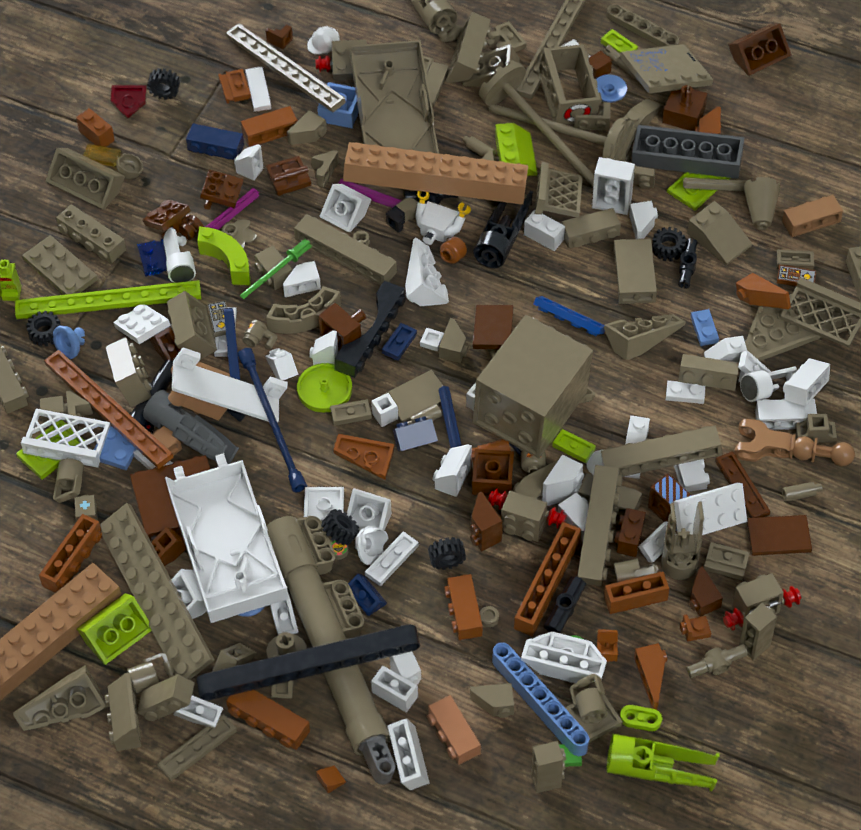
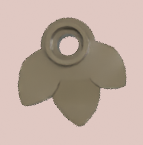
[222,219,257,249]

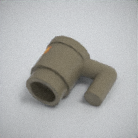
[242,320,278,350]

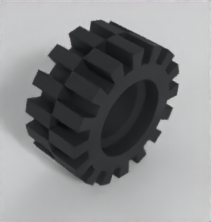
[147,68,180,100]
[652,227,686,262]
[26,311,61,347]
[321,509,360,546]
[428,537,466,570]

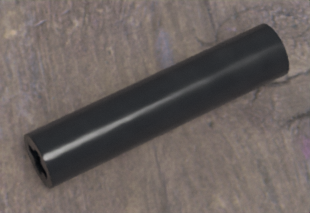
[130,360,173,426]

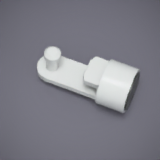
[164,228,196,283]
[740,367,797,402]

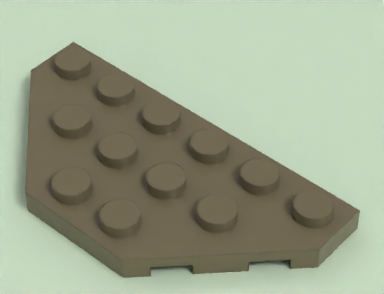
[745,294,852,361]

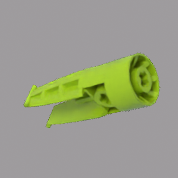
[606,734,720,791]

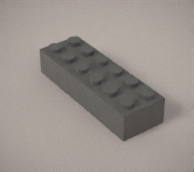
[632,125,744,179]

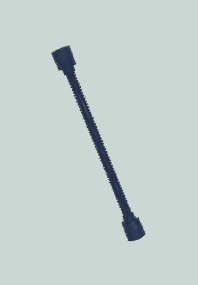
[238,348,307,493]

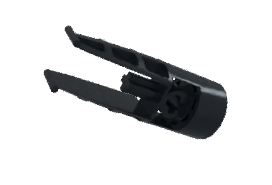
[473,191,533,269]

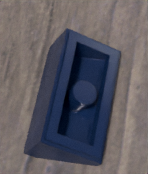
[348,574,387,616]

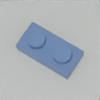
[690,309,719,346]

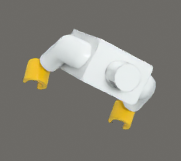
[415,191,471,245]

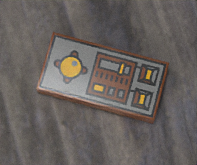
[777,265,816,286]

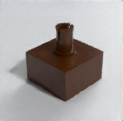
[662,85,708,131]
[318,303,366,351]

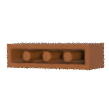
[226,690,310,750]

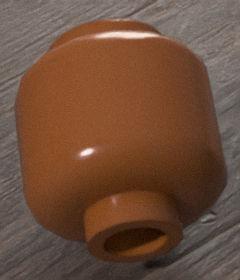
[440,237,467,264]

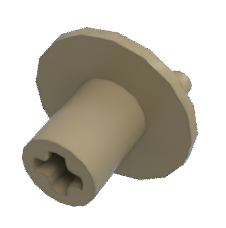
[266,632,307,659]

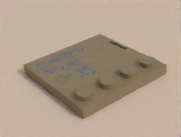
[621,44,713,93]

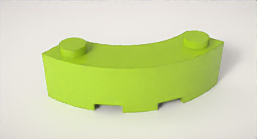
[198,227,251,285]

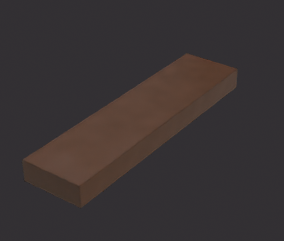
[715,451,770,518]

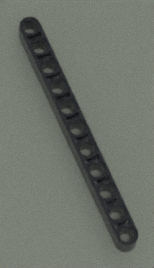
[197,624,420,701]

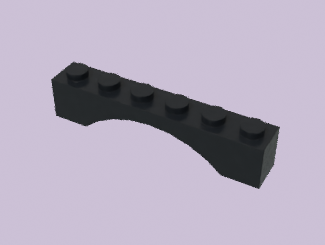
[334,280,406,378]

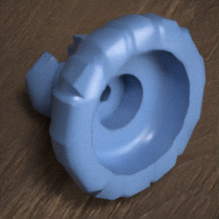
[53,326,85,359]

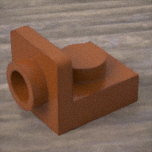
[680,614,711,642]

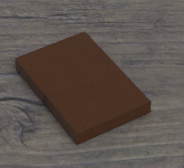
[473,305,514,349]
[747,515,812,556]

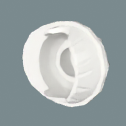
[307,26,340,55]
[355,526,388,565]

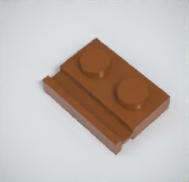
[218,69,251,104]

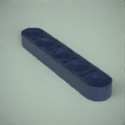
[224,308,241,381]

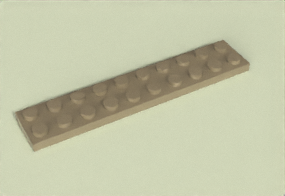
[100,503,215,680]

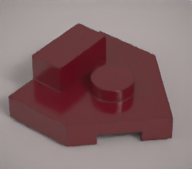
[110,85,147,119]

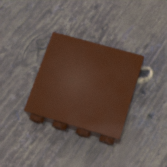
[130,455,210,542]

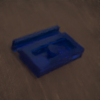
[137,239,167,277]

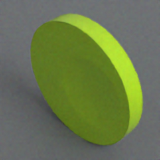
[297,363,352,413]

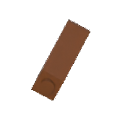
[736,273,791,309]
[634,643,667,710]

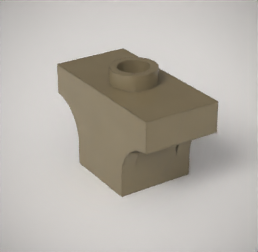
[795,414,837,443]

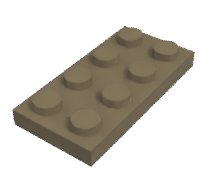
[22,235,98,295]

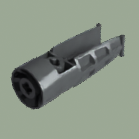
[143,390,239,464]

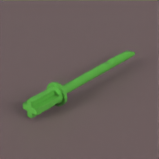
[240,239,312,299]

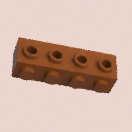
[39,514,102,593]

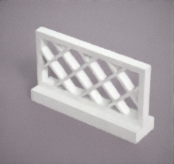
[21,409,111,467]

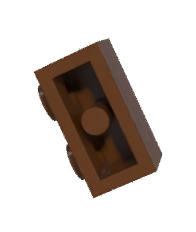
[614,508,646,557]

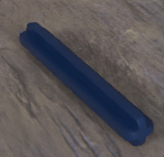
[438,386,462,448]

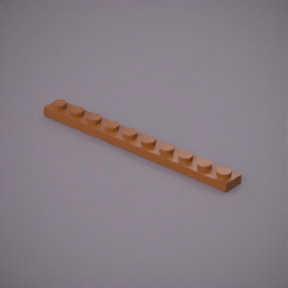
[44,350,174,469]

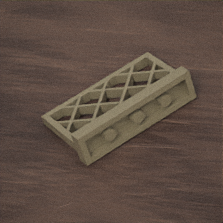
[534,162,582,218]
[780,277,861,348]

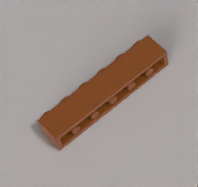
[514,522,581,637]

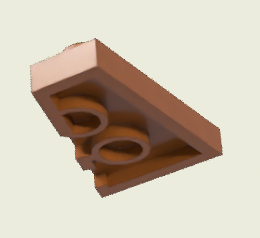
[333,434,395,480]

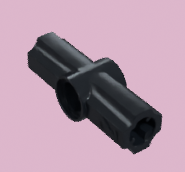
[544,576,586,634]

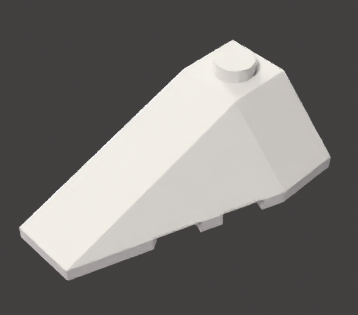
[405,238,449,306]

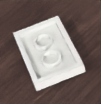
[113,304,171,344]

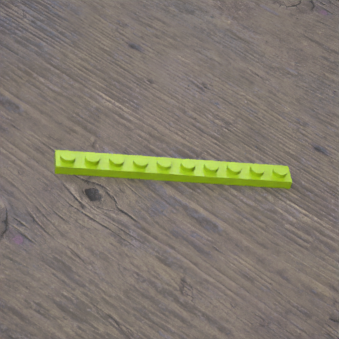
[15,280,201,319]

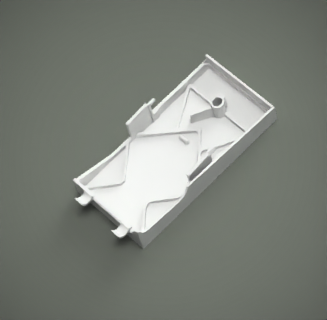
[165,453,289,623]

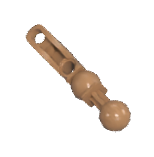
[734,419,855,466]

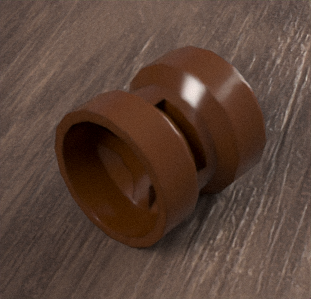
[179,216,204,241]

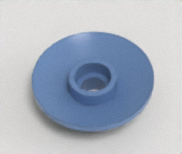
[596,75,627,102]

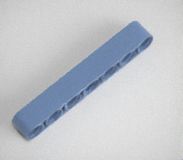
[492,643,589,756]

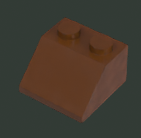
[472,449,514,495]
[470,492,502,552]

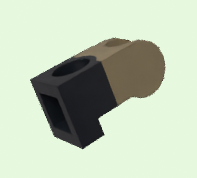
[386,198,417,233]

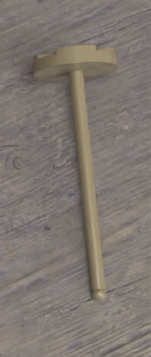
[479,60,594,187]
[489,104,637,162]

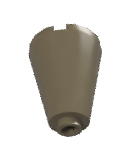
[744,177,780,230]

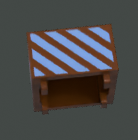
[648,473,693,532]

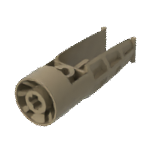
[410,0,458,34]
[661,501,704,580]

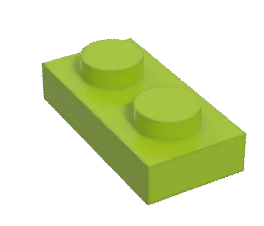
[601,29,638,53]
[552,429,596,463]

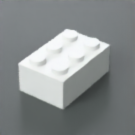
[592,157,635,215]

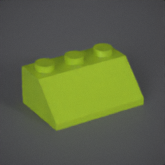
[495,123,537,176]
[77,593,152,665]

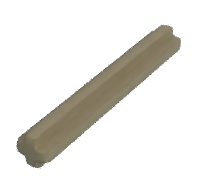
[683,178,752,191]

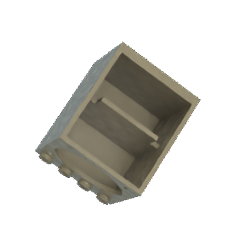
[473,314,593,459]

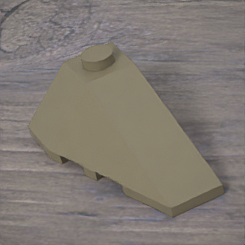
[604,314,686,360]
[13,665,107,731]

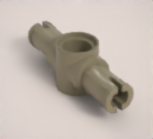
[686,644,748,679]

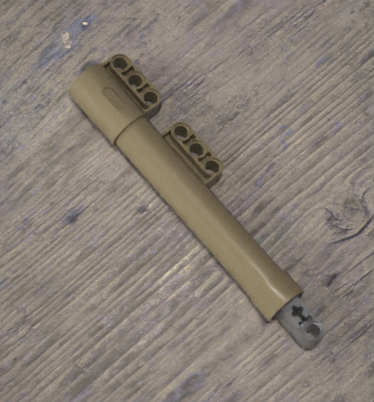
[267,516,395,785]

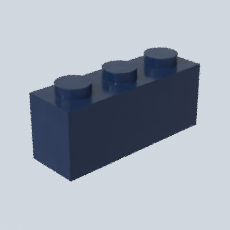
[186,124,244,160]

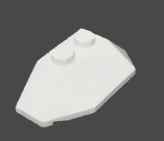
[521,632,607,683]

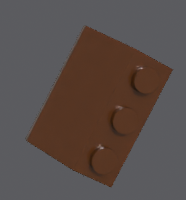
[728,23,792,76]

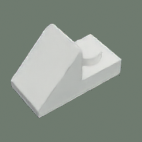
[738,351,771,382]

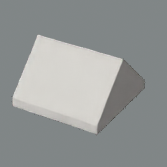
[347,488,392,530]

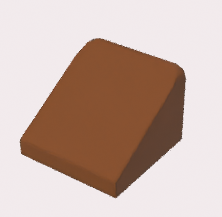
[316,765,346,793]

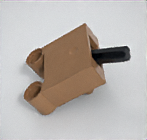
[168,361,246,422]

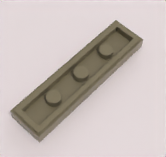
[157,714,237,782]

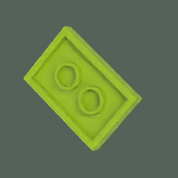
[16,420,85,480]

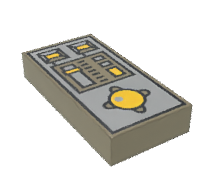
[207,301,227,337]

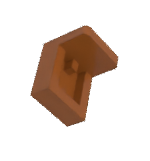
[597,630,618,662]

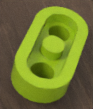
[620,705,662,731]

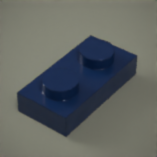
[382,323,417,361]

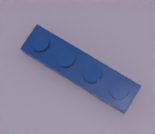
[533,296,605,336]

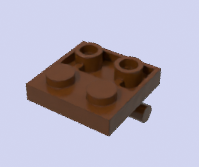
[266,156,311,196]
[200,169,244,210]
[142,200,191,239]

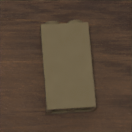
[613,238,657,304]

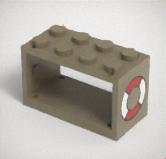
[538,44,602,124]

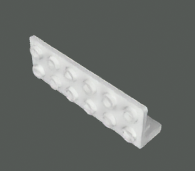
[172,348,287,423]

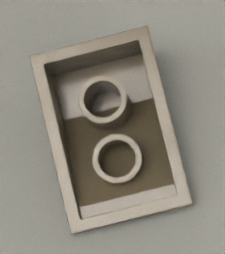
[462,44,520,87]
[687,201,752,265]

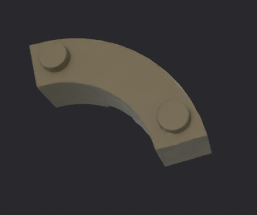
[266,286,341,334]

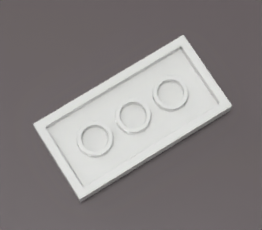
[674,483,747,535]

